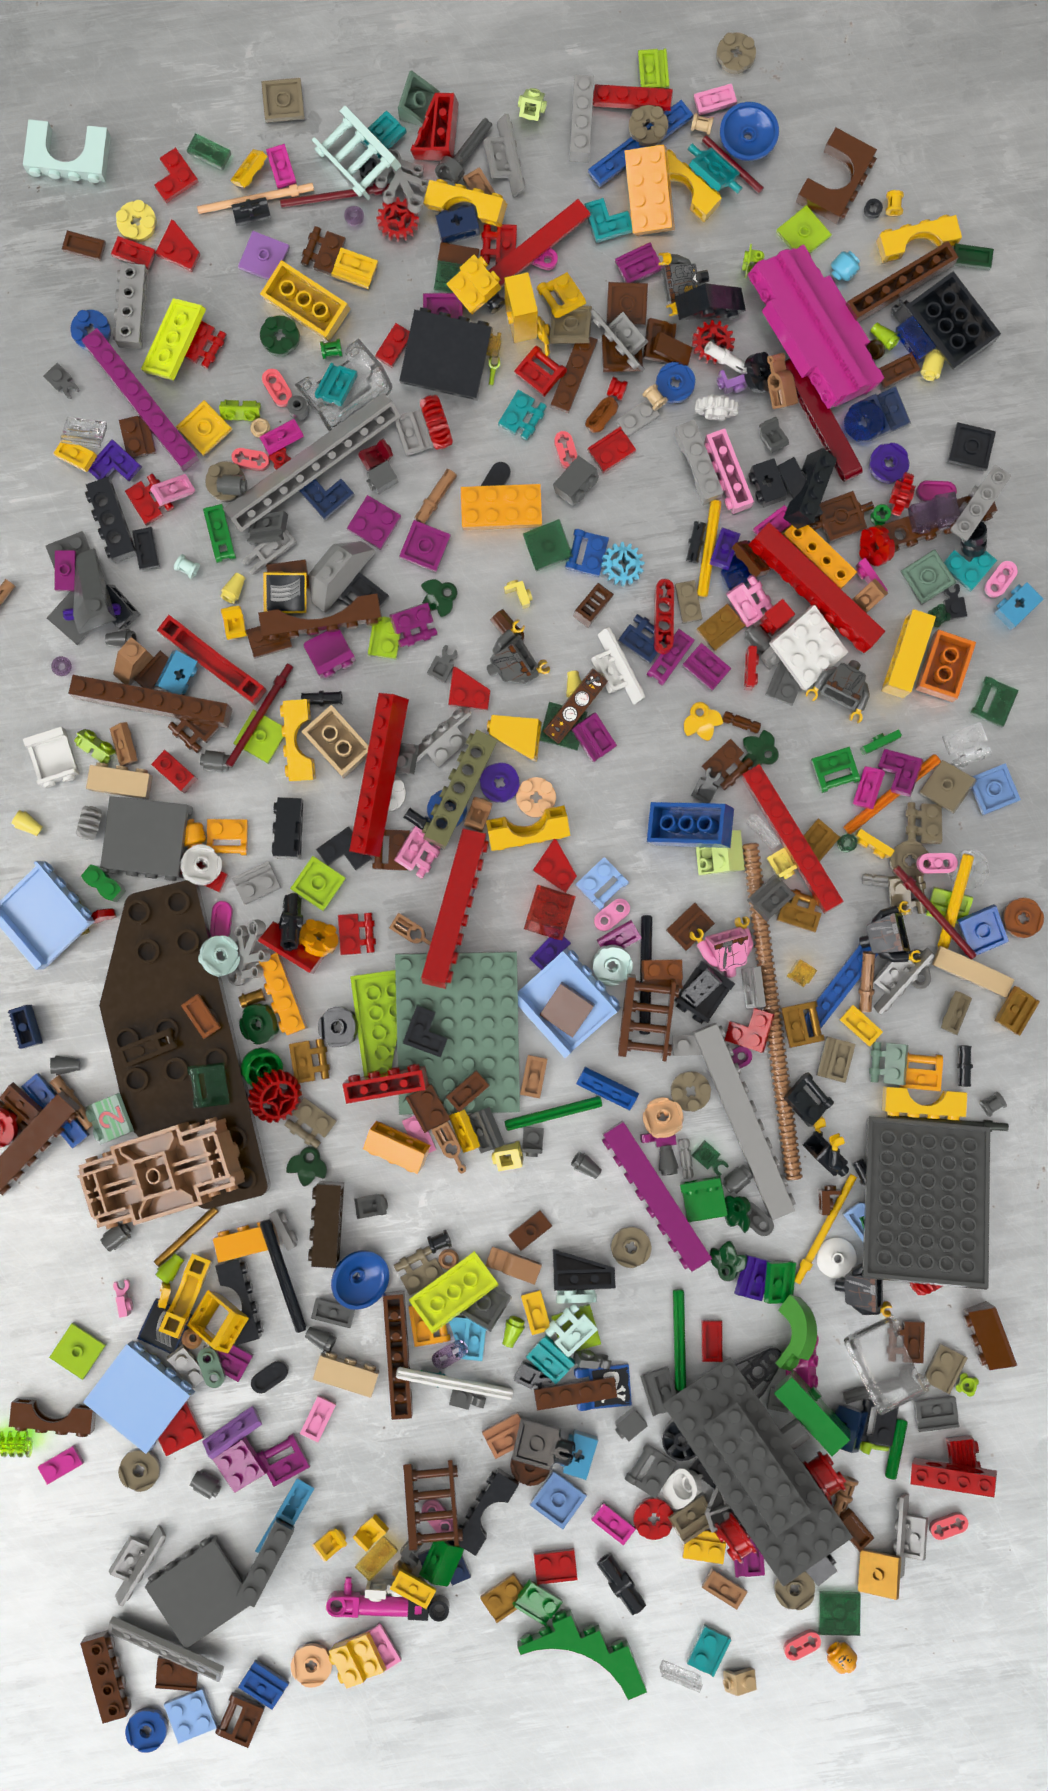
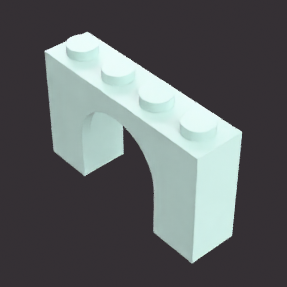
[23,119,111,183]

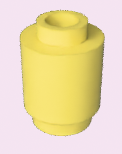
[920,349,945,381]

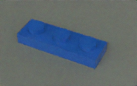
[576,1067,639,1111]

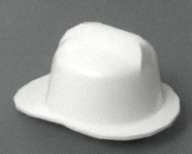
[663,1468,703,1509]

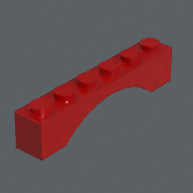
[157,615,267,706]

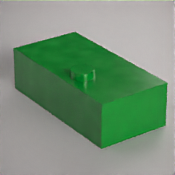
[774,1369,851,1456]

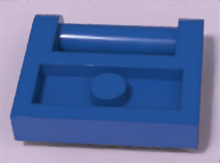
[565,529,609,577]

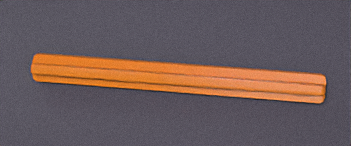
[843,754,941,835]

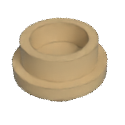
[250,418,270,438]

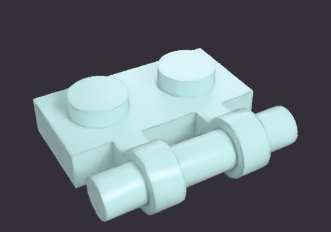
[545,1303,598,1358]

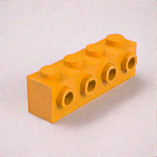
[783,525,857,589]
[257,953,308,1035]

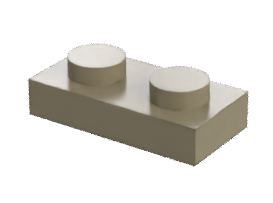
[675,580,703,624]
[941,991,972,1035]

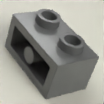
[553,455,599,506]

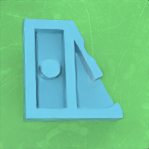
[449,1316,486,1361]

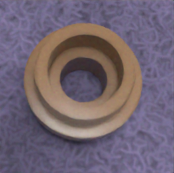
[438,1249,459,1270]
[181,1328,202,1349]

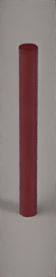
[702,135,764,194]

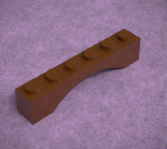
[258,594,382,642]

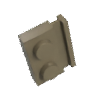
[816,1036,856,1083]
[922,1344,968,1394]
[668,1495,709,1544]

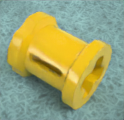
[885,190,904,216]

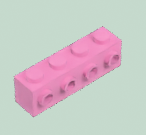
[704,428,754,514]

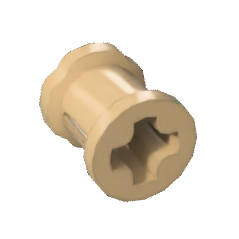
[691,113,714,135]
[642,384,668,411]

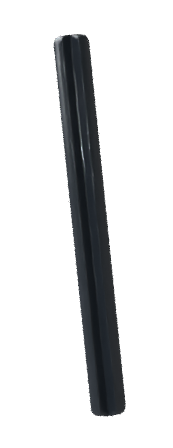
[639,915,652,1035]
[260,1219,306,1333]

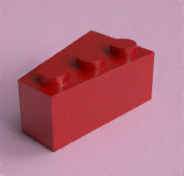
[410,93,459,161]

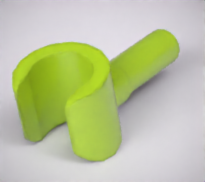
[489,356,500,385]
[859,1441,889,1455]

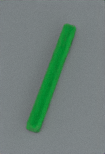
[504,1096,602,1131]
[673,1289,686,1391]

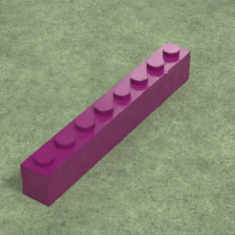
[82,328,199,472]
[602,1121,712,1272]

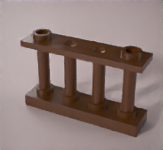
[618,974,679,1062]
[403,1460,463,1551]

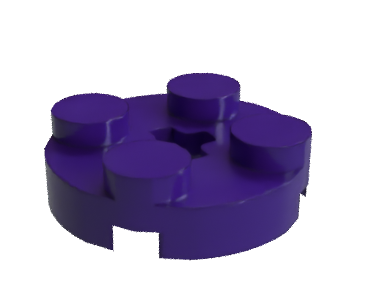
[869,443,910,484]
[480,763,520,803]

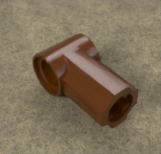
[490,609,524,643]

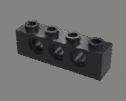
[85,477,137,563]

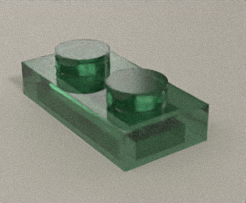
[187,133,231,171]

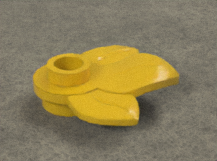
[537,316,550,356]
[684,702,723,741]

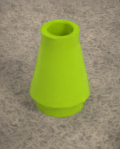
[870,322,900,351]
[155,1253,184,1285]
[502,1316,525,1348]

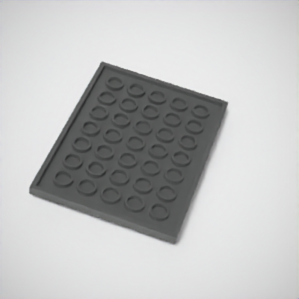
[862,1116,990,1290]

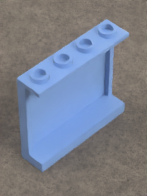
[0,861,95,970]
[518,948,621,1058]
[83,1341,196,1454]

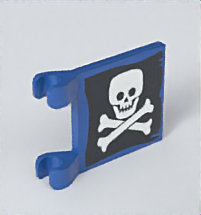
[574,1364,632,1411]

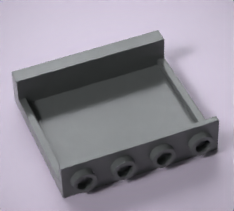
[100,796,193,881]
[145,1536,250,1649]

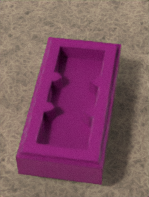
[54,550,76,591]

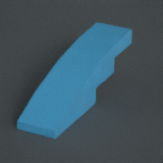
[255,1478,315,1553]

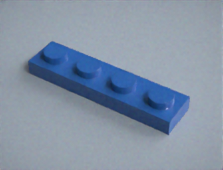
[21,1073,90,1149]

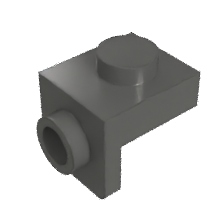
[759,417,789,453]
[354,1194,388,1219]

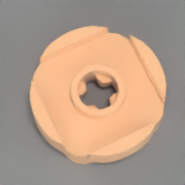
[516,777,556,818]
[643,1097,684,1138]
[291,1643,332,1688]

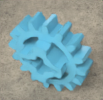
[601,542,645,587]

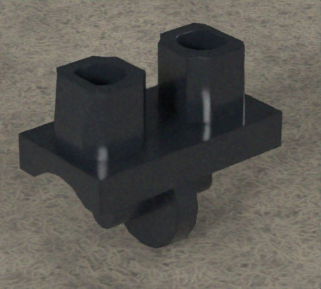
[231,197,271,226]

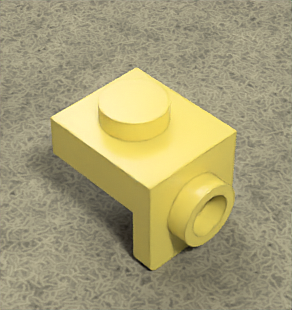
[504,580,533,609]
[766,848,798,879]

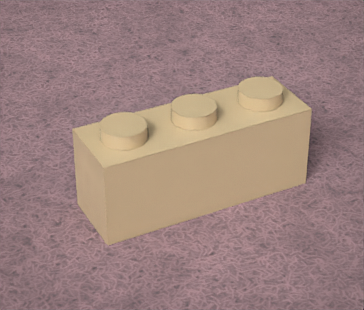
[86,762,153,799]
[313,1351,379,1398]

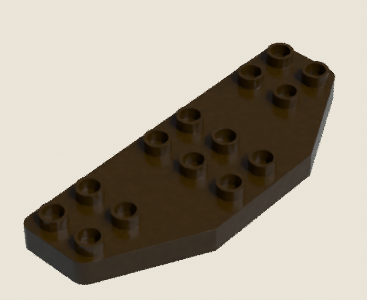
[99,880,271,1209]

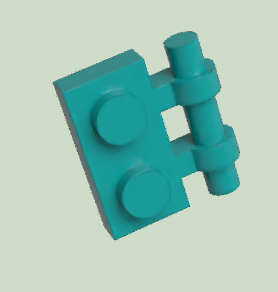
[498,390,547,440]

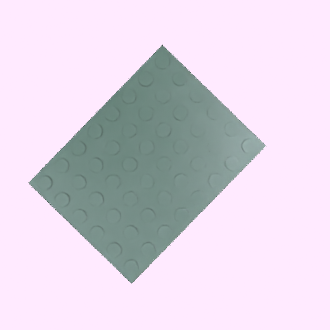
[395,951,520,1115]

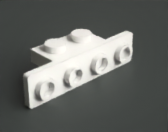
[591,627,645,704]

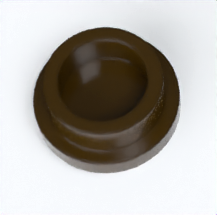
[866,339,885,360]

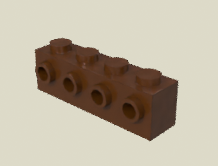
[80,1630,131,1724]

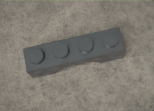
[236,1517,295,1607]

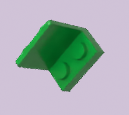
[680,1176,727,1222]

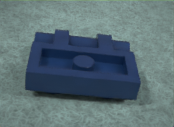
[618,614,666,664]

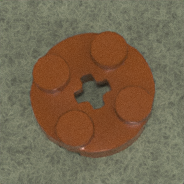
[1002,898,1044,938]

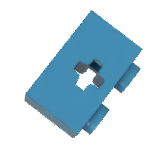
[994,582,1044,630]
[155,650,198,695]
[560,1429,598,1480]

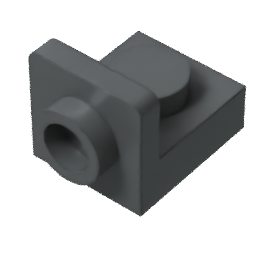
[522,1127,544,1157]
[400,1530,423,1567]

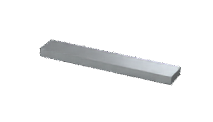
[108,1616,224,1682]

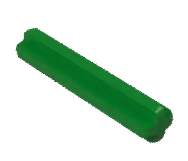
[885,1418,908,1480]

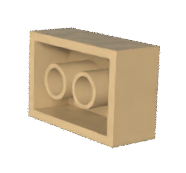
[301,705,369,779]

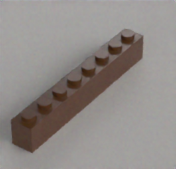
[68,675,232,728]

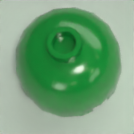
[241,1047,283,1088]

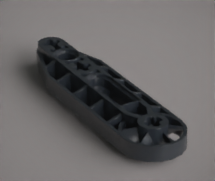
[661,1346,782,1461]

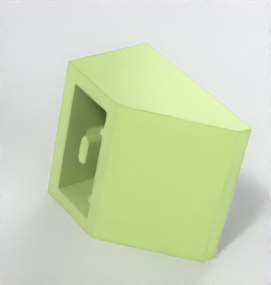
[696,830,745,875]

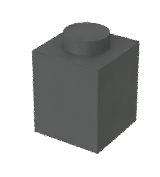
[366,461,398,494]
[615,1406,648,1442]

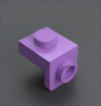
[716,370,747,395]

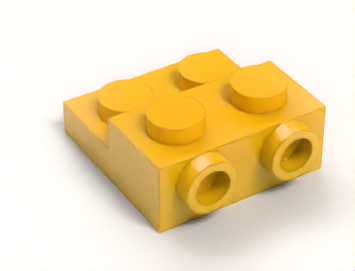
[446,255,502,315]
[329,1631,387,1689]

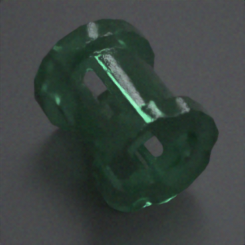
[837,834,858,853]

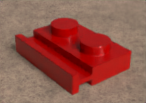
[587,427,636,473]
[744,646,759,690]
[534,1548,578,1585]

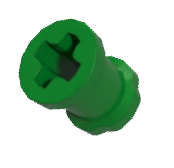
[320,338,343,360]
[870,504,891,526]

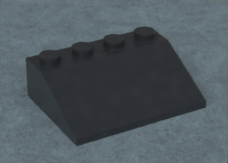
[905,271,1001,369]

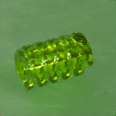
[0,1431,33,1458]

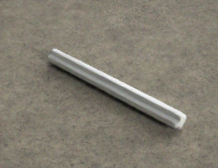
[396,1367,513,1400]

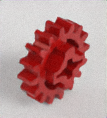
[376,197,420,242]
[692,320,735,365]
[889,472,916,517]

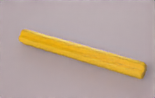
[697,500,721,597]
[937,853,974,949]

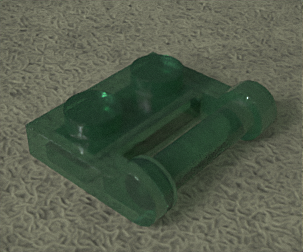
[970,676,1019,728]
[187,1063,230,1108]

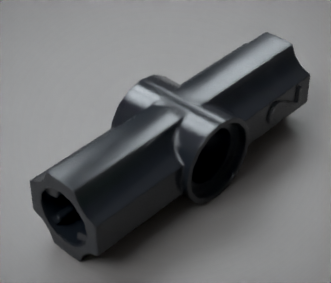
[279,893,303,951]
[597,1553,646,1615]

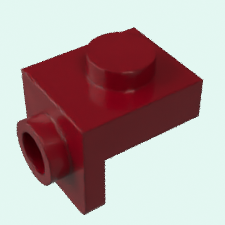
[358,438,393,471]

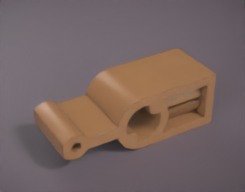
[767,353,798,409]
[389,913,431,946]
[431,1121,466,1174]
[485,1246,542,1285]

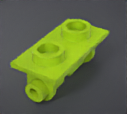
[742,244,764,278]
[219,399,261,421]
[74,729,116,764]

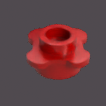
[268,447,291,470]

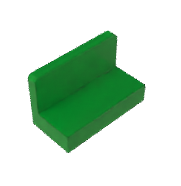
[419,1541,464,1587]

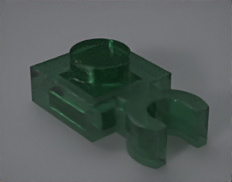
[691,1140,729,1176]

